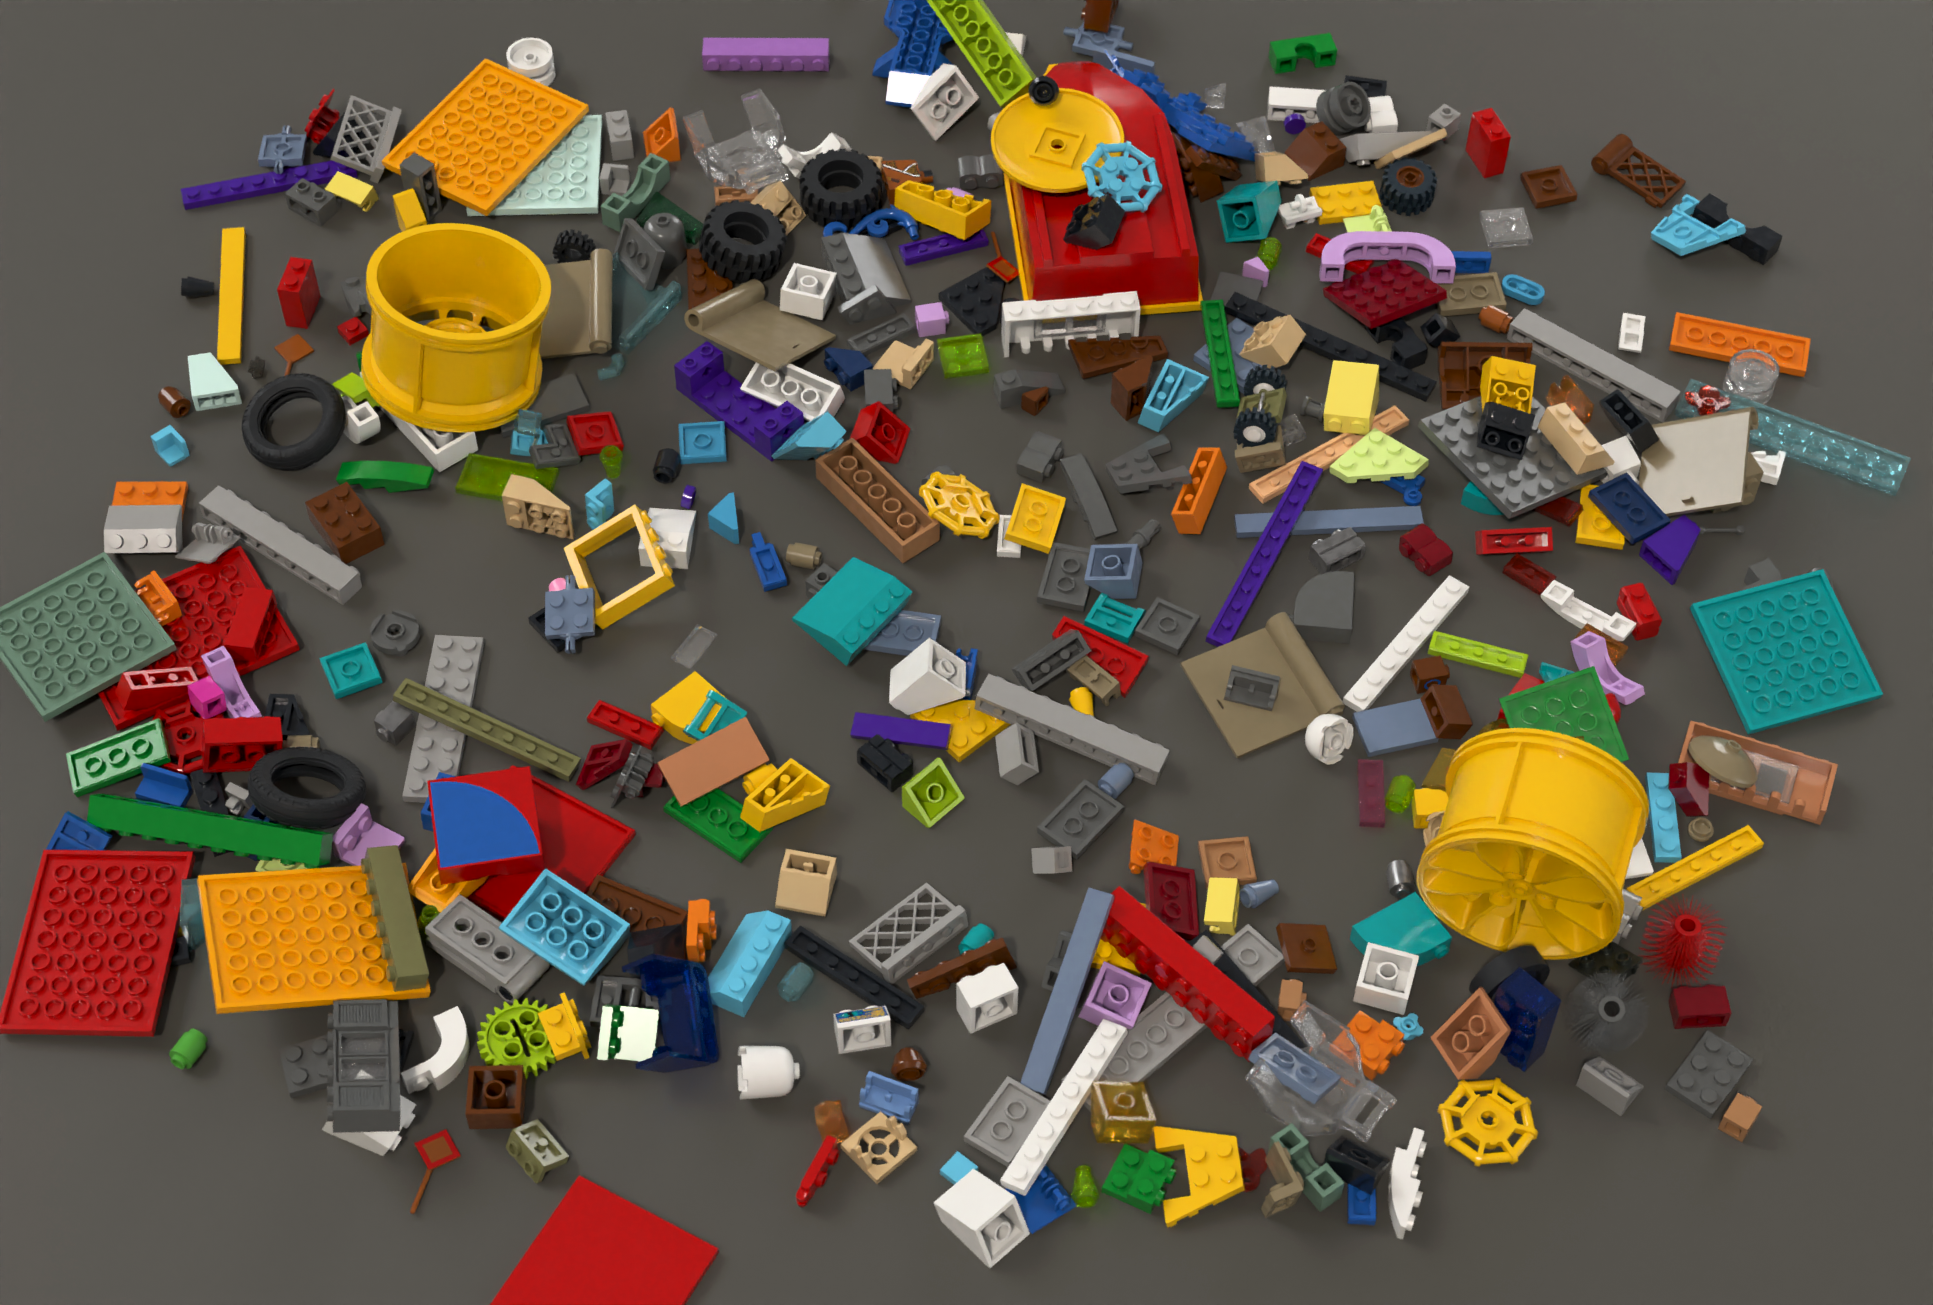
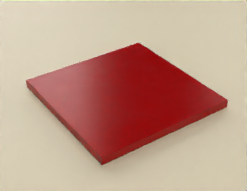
[466,764,636,922]
[490,1175,719,1305]

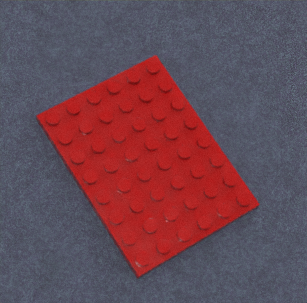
[97,545,300,731]
[0,850,196,1037]

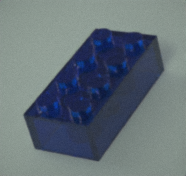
[1494,967,1562,1072]

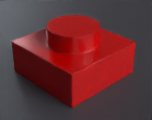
[337,317,369,345]

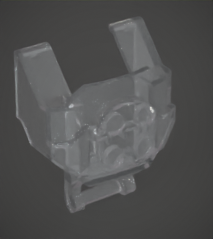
[683,89,788,195]
[1245,1000,1396,1142]

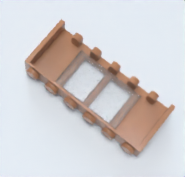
[1678,721,1838,825]

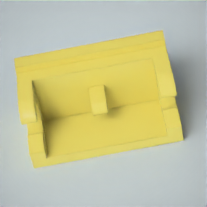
[325,171,379,212]
[1204,878,1240,936]

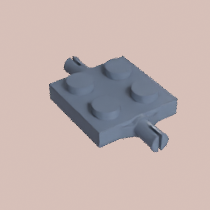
[1063,22,1133,56]
[258,125,307,174]
[545,575,595,654]

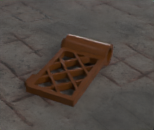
[1591,134,1686,208]

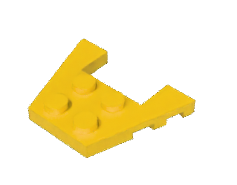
[1153,1126,1245,1227]

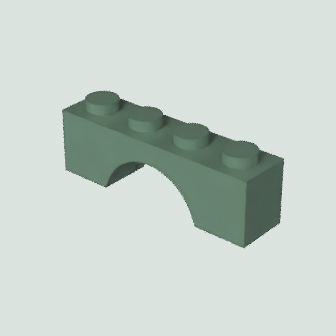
[601,153,670,232]

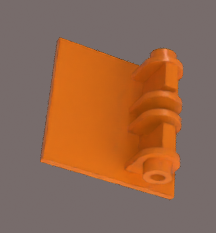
[1129,819,1179,874]

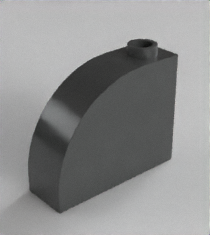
[1289,571,1354,644]

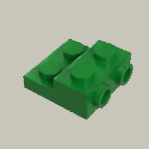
[1102,1144,1177,1214]

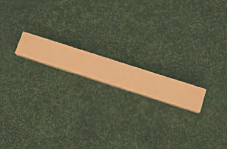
[1249,405,1409,504]

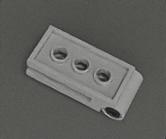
[425,894,550,1004]

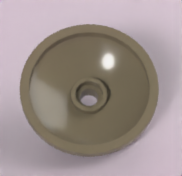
[1688,735,1758,788]

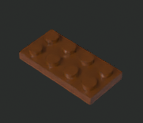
[687,249,733,310]

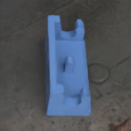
[859,1071,919,1125]

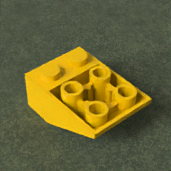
[1480,356,1536,413]

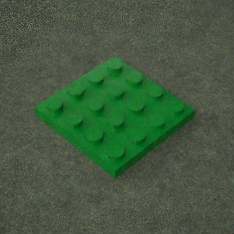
[1499,666,1629,763]

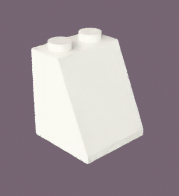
[889,638,966,715]
[322,1071,416,1156]
[934,1169,1030,1268]

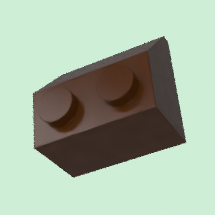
[1284,121,1346,181]

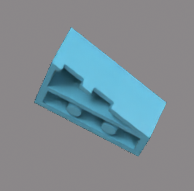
[1138,359,1209,432]

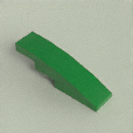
[336,461,435,493]

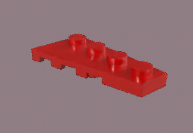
[1052,616,1149,698]

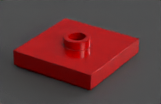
[566,411,624,456]

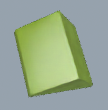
[902,758,965,828]

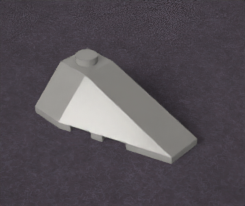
[1339,131,1432,166]

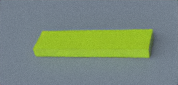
[1428,631,1528,678]

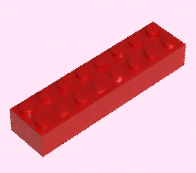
[1100,886,1275,1062]

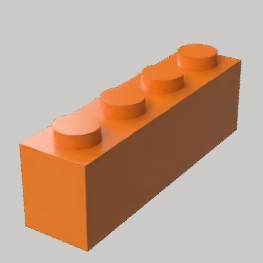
[1171,448,1227,534]

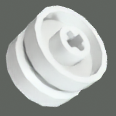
[506,37,556,86]

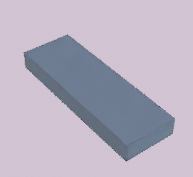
[1093,46,1155,74]

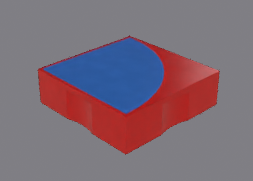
[427,766,544,885]

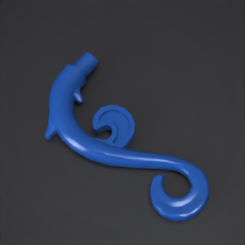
[823,204,919,240]

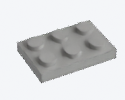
[964,1076,1050,1167]

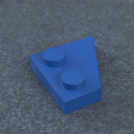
[46,811,113,850]

